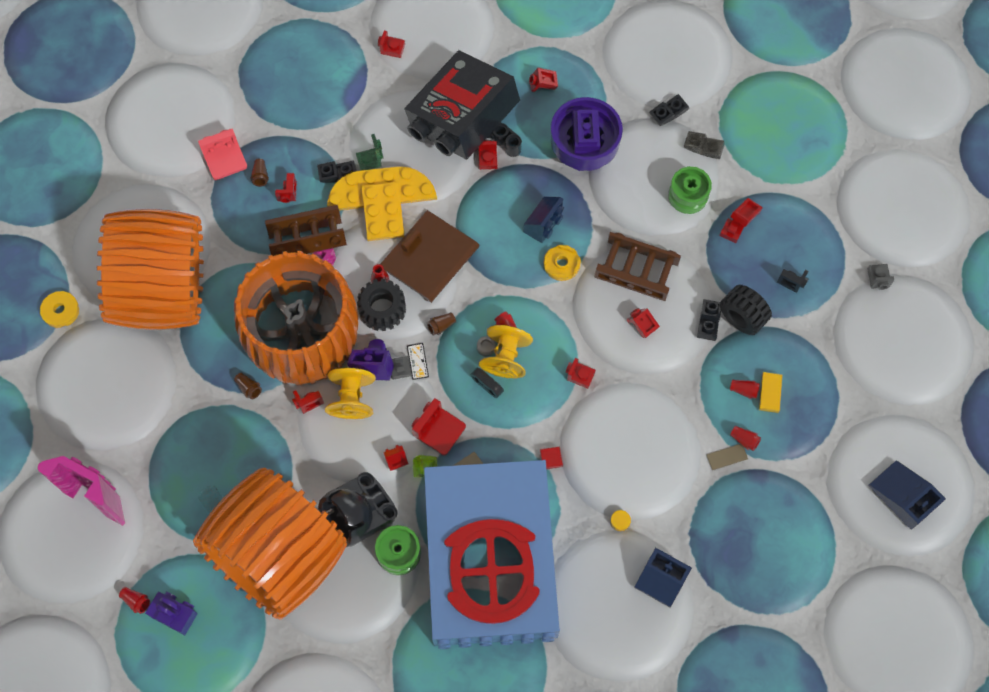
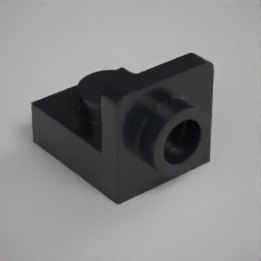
[777,269,809,293]

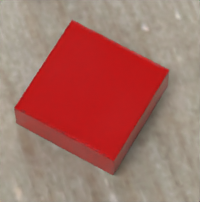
[540,446,563,470]

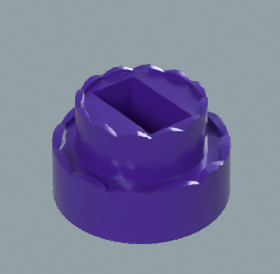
[551,97,623,171]

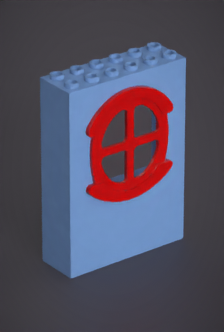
[424,460,560,649]

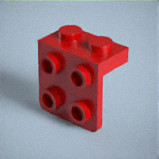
[411,398,466,456]

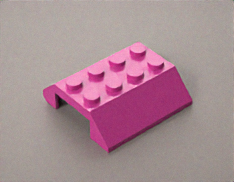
[38,456,125,526]

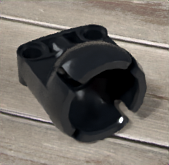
[318,472,398,547]

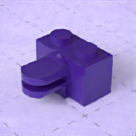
[347,339,394,381]
[145,591,198,636]

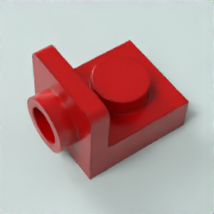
[378,30,405,58]
[529,68,558,92]
[479,140,498,170]
[275,173,297,203]
[627,308,660,338]
[565,358,596,389]
[292,390,324,414]

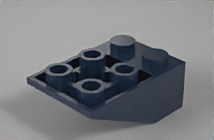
[868,460,946,530]

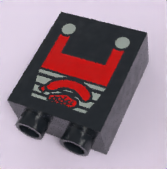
[404,50,520,160]

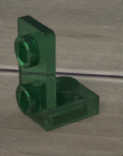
[356,134,384,171]

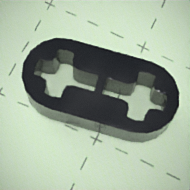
[470,367,504,398]

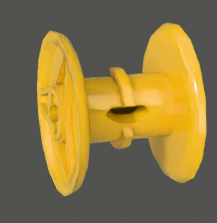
[479,325,533,379]
[324,368,376,419]

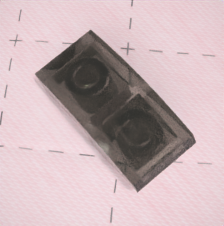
[684,131,725,159]

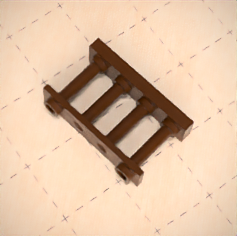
[265,205,347,256]
[594,232,681,301]

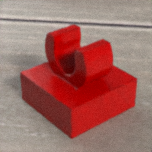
[719,218,744,243]
[383,445,409,471]

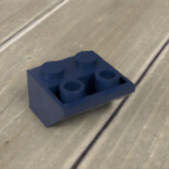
[523,196,564,243]
[634,547,692,608]

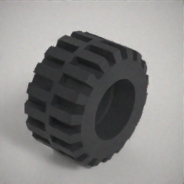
[357,279,406,331]
[719,284,772,335]

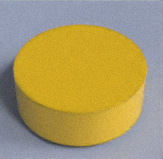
[610,510,631,531]

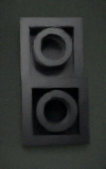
[649,94,689,126]
[317,160,357,183]
[697,299,721,341]

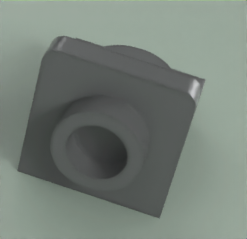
[867,264,894,290]

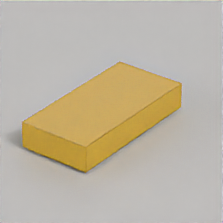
[759,372,782,413]

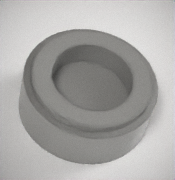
[477,336,496,356]

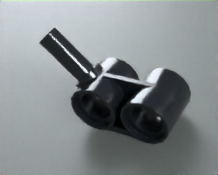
[487,123,522,157]

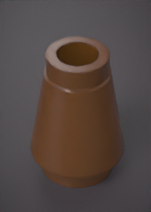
[250,159,269,187]
[426,312,456,336]
[234,373,262,400]

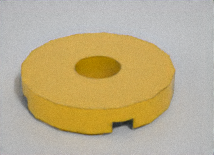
[543,245,581,281]
[40,291,79,328]

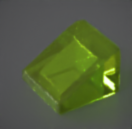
[413,455,437,477]

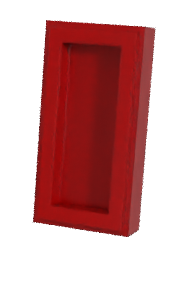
[730,198,763,227]

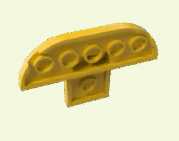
[327,167,437,241]

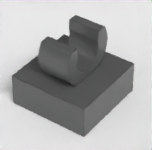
[392,356,412,380]

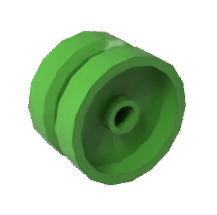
[668,166,712,214]
[375,525,421,576]

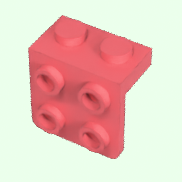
[198,128,247,180]

